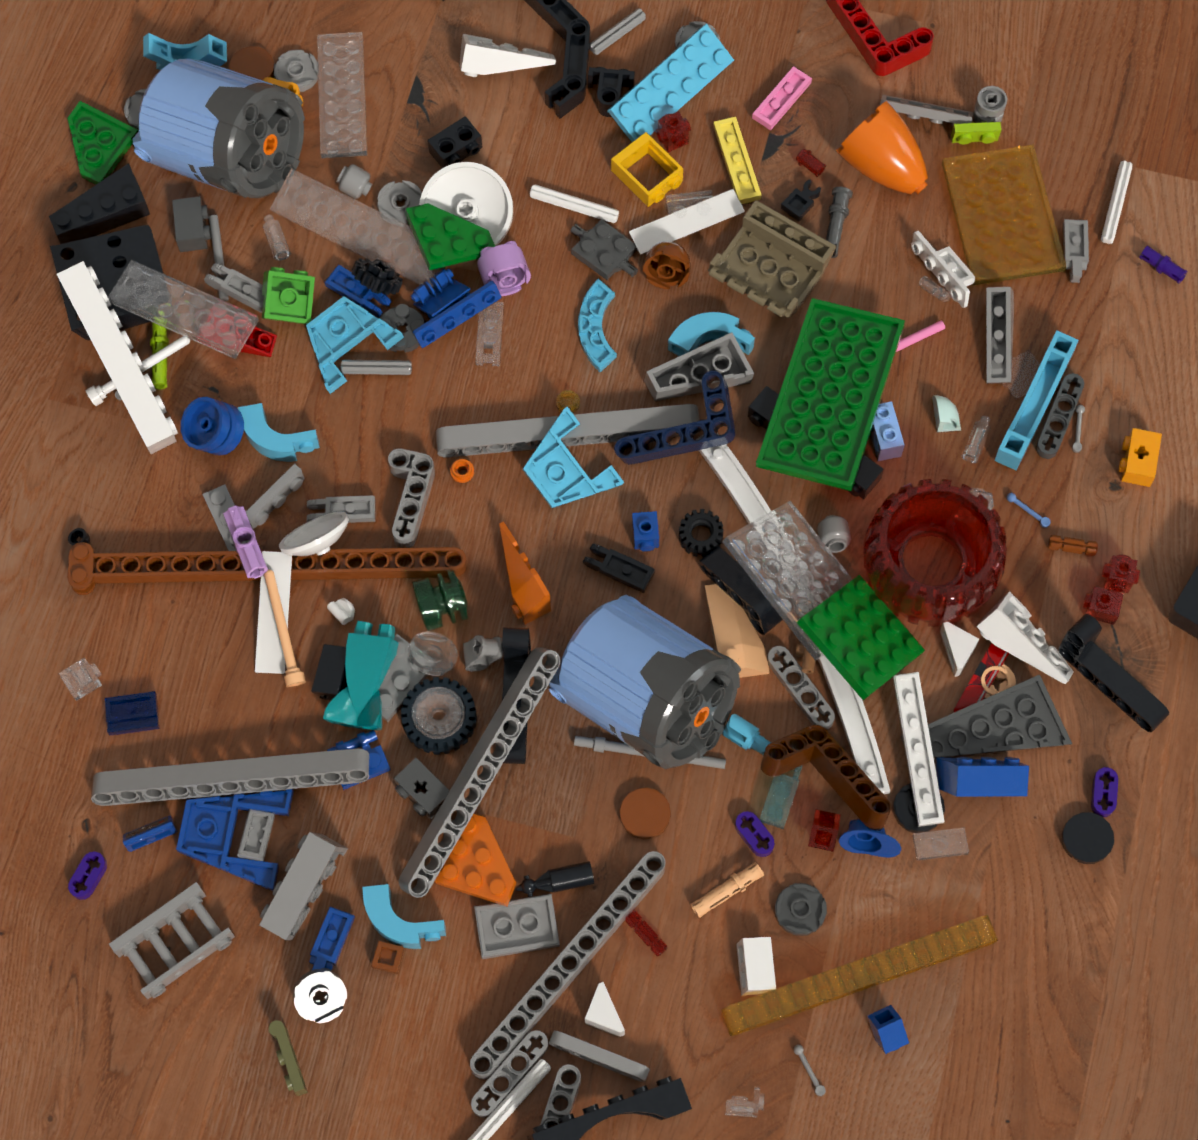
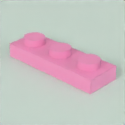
[752,66,812,131]

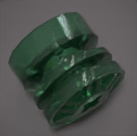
[412,569,468,632]

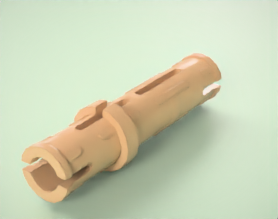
[690,862,764,918]

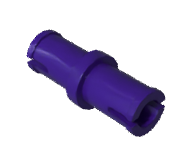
[1139,246,1188,284]

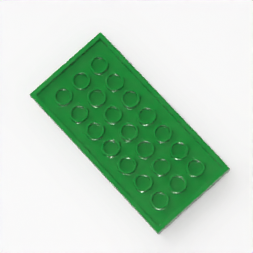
[756,298,905,491]

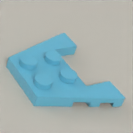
[306,296,404,394]
[522,407,624,509]

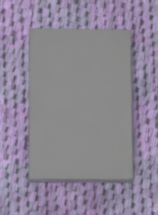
[474,894,560,959]

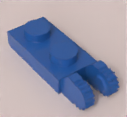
[324,265,391,318]

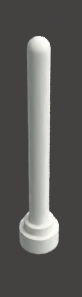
[85,336,190,406]

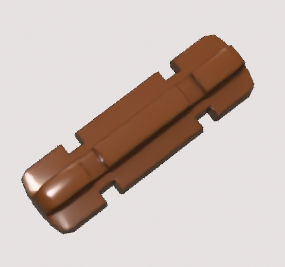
[1048,535,1098,556]

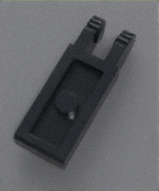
[583,544,655,593]

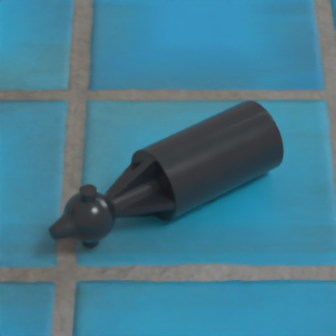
[515,861,594,897]

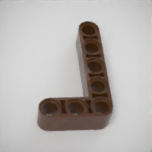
[761,725,892,830]

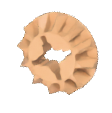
[981,664,1016,698]

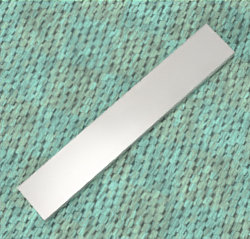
[893,672,945,827]

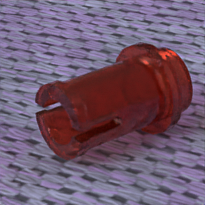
[796,149,826,177]

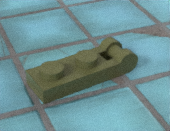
[268,1020,308,1096]

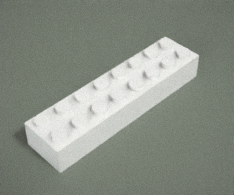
[57,261,178,454]

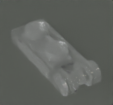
[476,302,504,366]

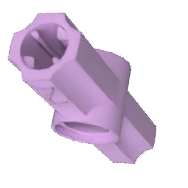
[223,505,268,579]

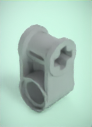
[463,635,503,672]

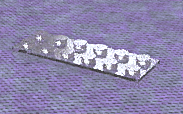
[317,32,368,158]
[108,260,259,359]

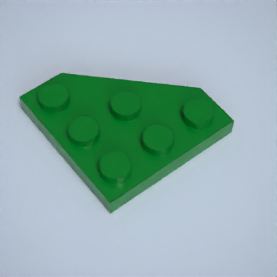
[67,101,138,185]
[405,203,495,270]

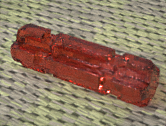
[625,911,667,956]

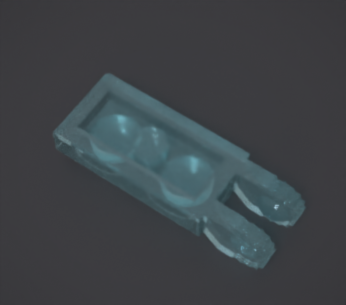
[759,765,803,830]

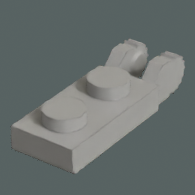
[204,263,264,313]
[307,495,375,523]

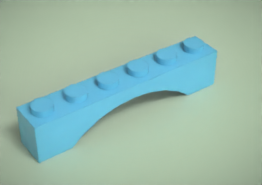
[994,330,1079,471]

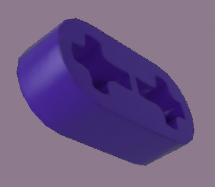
[1091,767,1118,817]
[735,811,775,857]
[68,852,107,900]

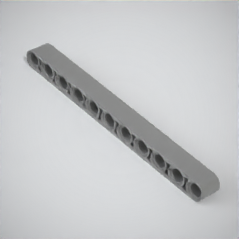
[436,404,700,457]
[399,647,560,898]
[91,749,369,806]
[470,851,665,1080]

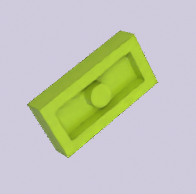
[951,122,1001,145]

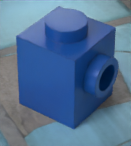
[632,511,659,551]
[867,1005,909,1054]

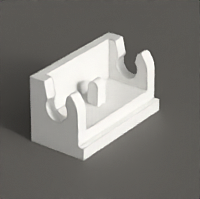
[736,937,776,996]

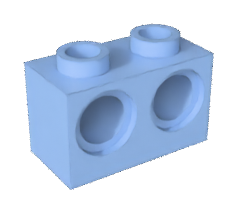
[870,401,904,461]

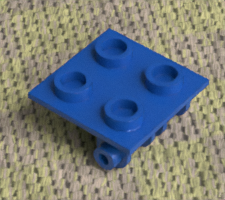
[410,268,471,317]

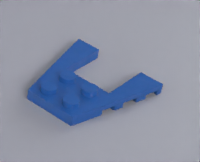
[176,789,293,891]

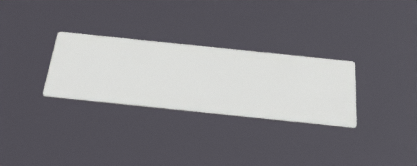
[629,189,745,254]
[255,551,292,674]

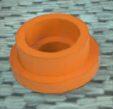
[450,459,474,483]

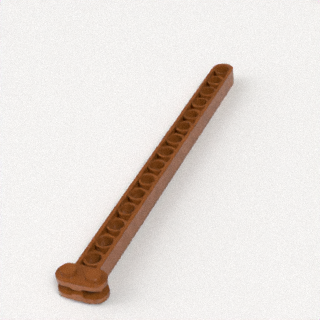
[67,542,467,595]

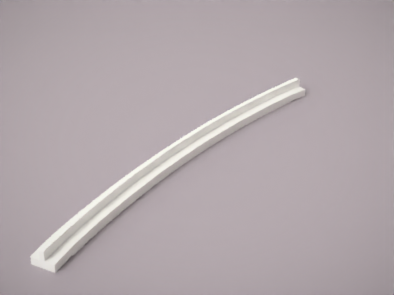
[696,432,890,794]

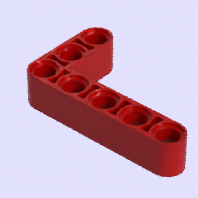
[826,0,934,76]

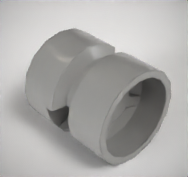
[973,86,1007,123]

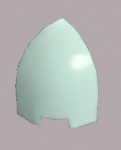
[932,395,961,432]

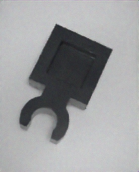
[781,180,821,221]

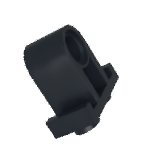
[588,67,635,117]

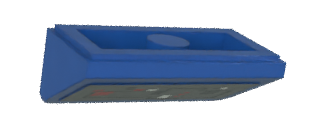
[123,816,177,852]

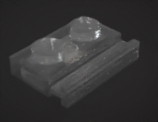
[666,190,713,218]

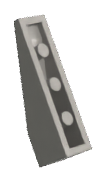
[986,287,1014,384]

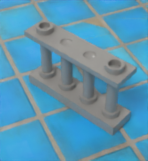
[109,882,235,999]

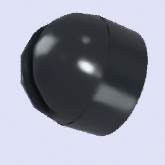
[68,528,90,546]

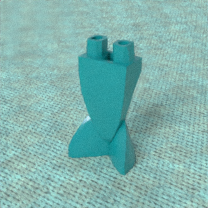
[323,621,399,731]

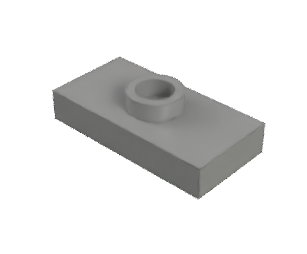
[237,809,275,862]

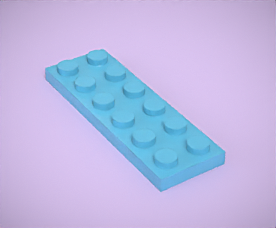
[607,24,734,142]

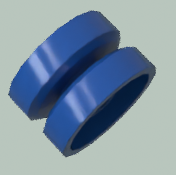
[181,397,244,456]

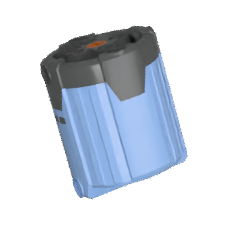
[133,58,305,198]
[549,595,741,769]

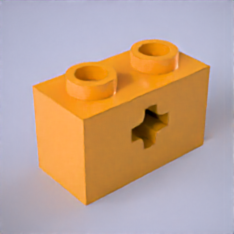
[1118,428,1162,487]

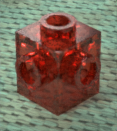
[656,111,691,152]
[1102,555,1140,593]

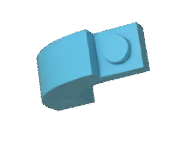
[143,33,227,70]
[668,312,755,356]
[238,403,320,462]
[362,884,446,949]

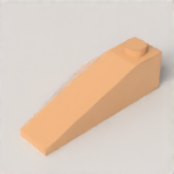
[705,584,770,678]

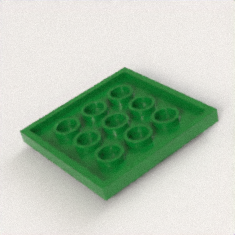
[797,575,925,701]

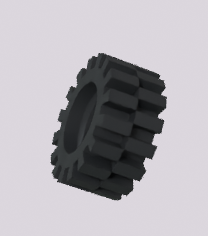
[679,509,724,557]

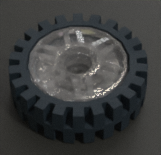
[401,677,477,755]

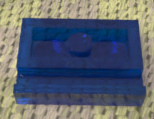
[105,691,160,736]

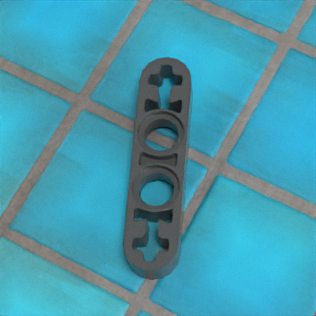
[1036,373,1084,459]

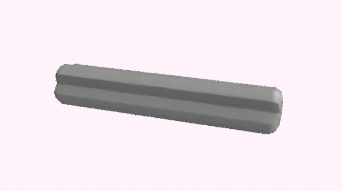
[589,8,646,55]
[341,360,412,375]

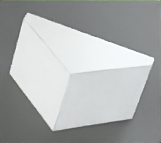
[940,622,979,677]
[585,982,625,1037]

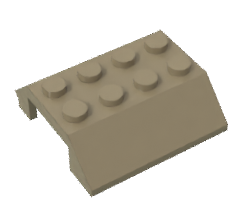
[708,200,836,318]

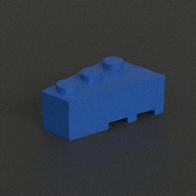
[936,757,1029,797]

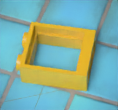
[611,132,683,207]

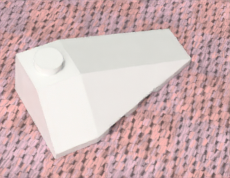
[459,34,556,77]
[977,591,1074,684]

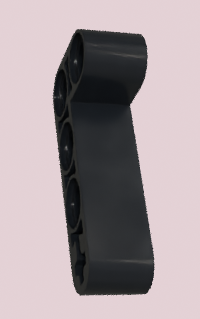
[698,546,783,635]

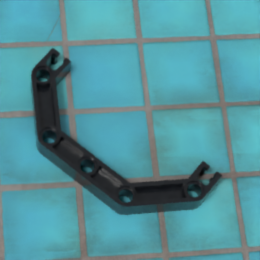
[442,0,590,119]

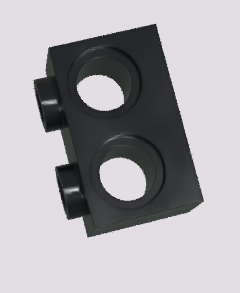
[427,116,483,168]

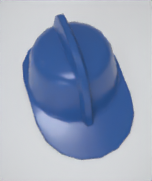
[839,819,901,858]

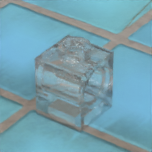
[58,657,102,701]

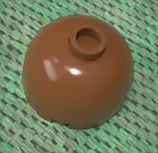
[643,242,691,289]

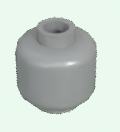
[336,164,373,199]
[817,515,851,553]

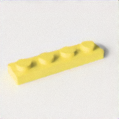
[713,117,762,204]

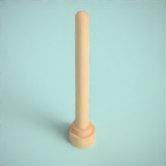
[264,569,306,687]

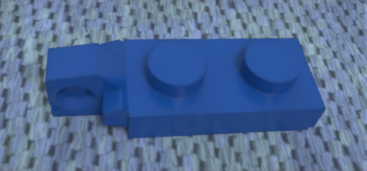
[309,907,355,971]

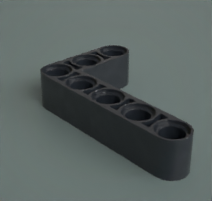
[1059,614,1169,733]
[502,627,531,764]

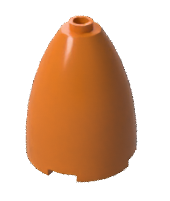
[836,101,928,194]

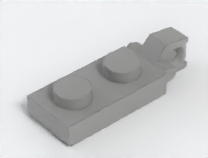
[1063,219,1089,283]

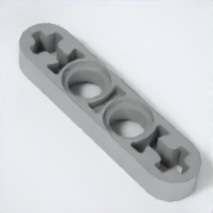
[767,646,835,730]
[471,1030,548,1118]
[549,1030,650,1082]

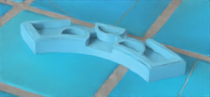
[578,279,617,372]

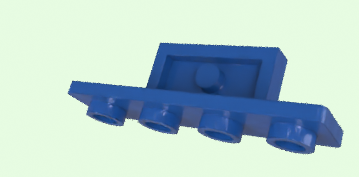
[413,281,501,348]

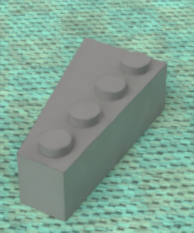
[644,332,754,401]
[259,832,348,940]

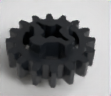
[351,258,403,295]

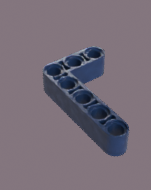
[614,371,735,465]

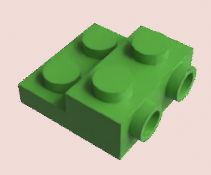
[262,267,315,325]

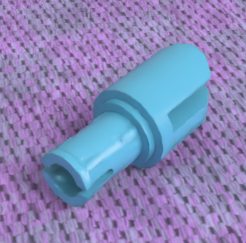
[722,714,772,755]

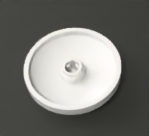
[419,162,513,246]

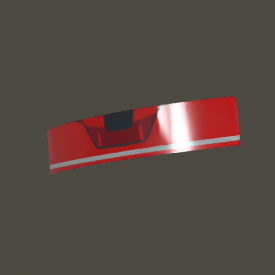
[953,643,1009,712]

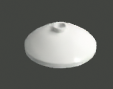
[279,511,349,556]

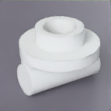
[327,598,355,625]

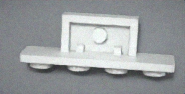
[911,231,975,308]

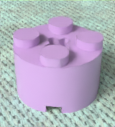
[477,241,531,296]

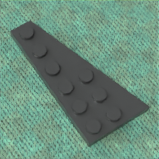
[901,674,1072,758]

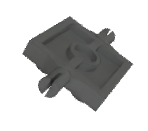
[571,219,638,280]

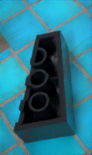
[49,163,150,244]

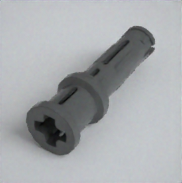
[826,187,853,258]

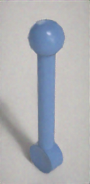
[1007,493,1050,528]

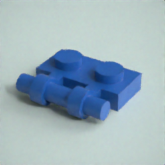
[327,730,391,790]

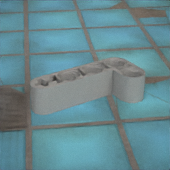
[388,449,435,548]

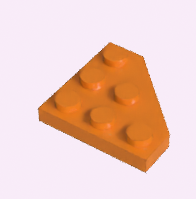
[434,814,517,907]

